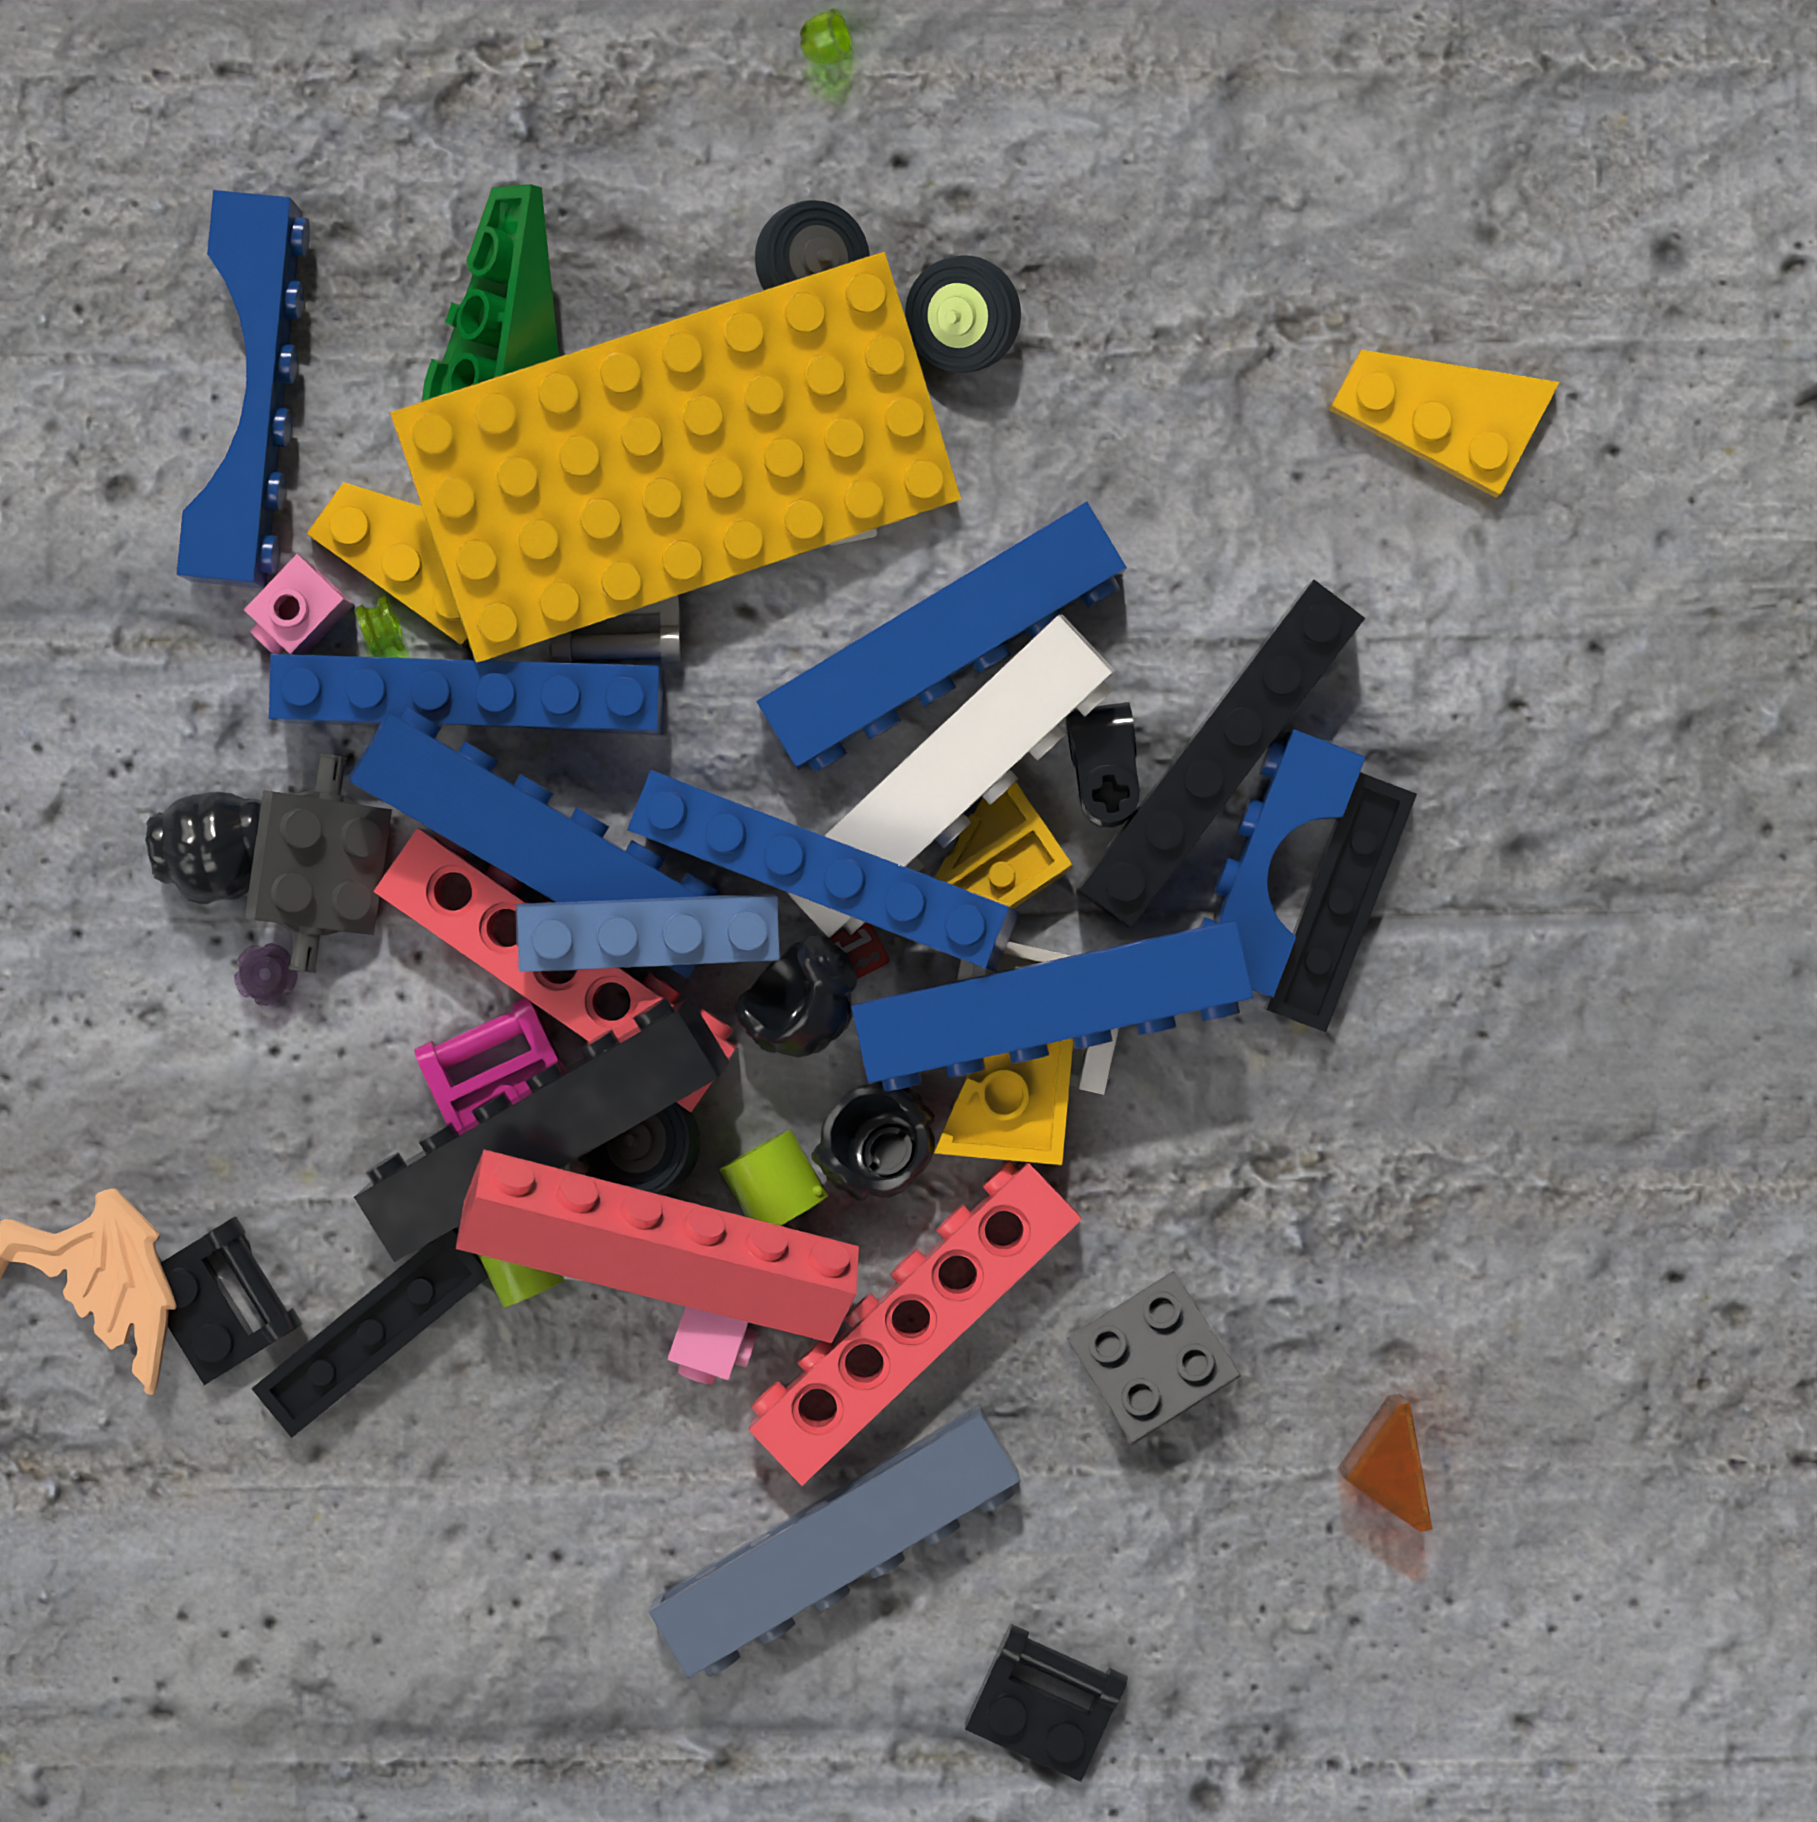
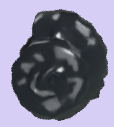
[145,792,262,904]
[735,935,857,1058]
[811,1080,935,1201]

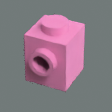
[244,554,354,655]
[667,1307,759,1385]

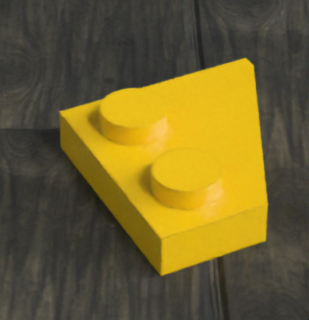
[934,782,1074,909]

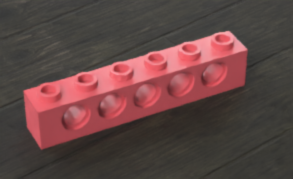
[373,828,738,1112]
[749,1160,1082,1486]

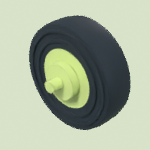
[905,255,1021,373]

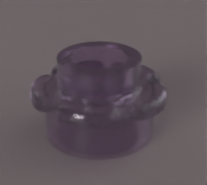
[234,943,298,1006]

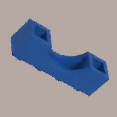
[1199,729,1366,997]

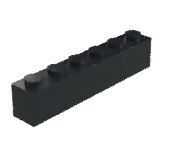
[1076,579,1365,928]
[354,997,730,1262]

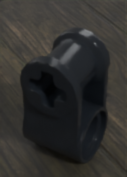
[1066,702,1140,828]

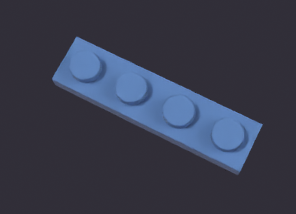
[515,894,779,972]

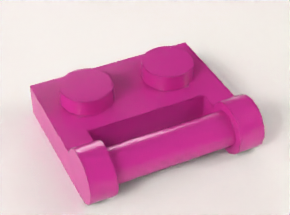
[414,997,565,1131]

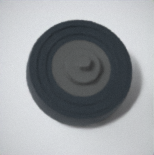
[755,200,870,290]
[585,1102,700,1196]

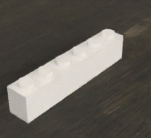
[787,614,1115,938]

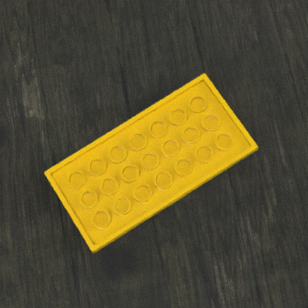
[389,251,961,663]

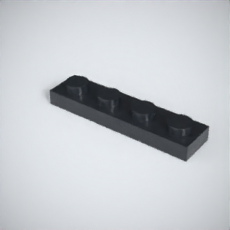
[1264,772,1417,1033]
[251,1228,489,1438]

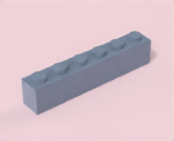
[649,1404,1021,1678]

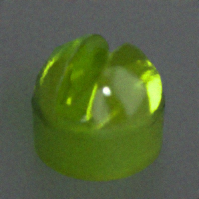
[800,9,853,65]

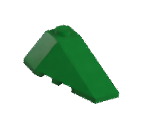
[421,184,559,402]

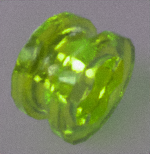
[355,596,407,657]

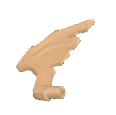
[0,1188,177,1395]

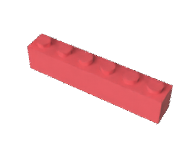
[456,1150,859,1343]

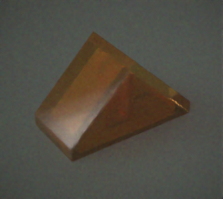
[1337,1393,1433,1532]

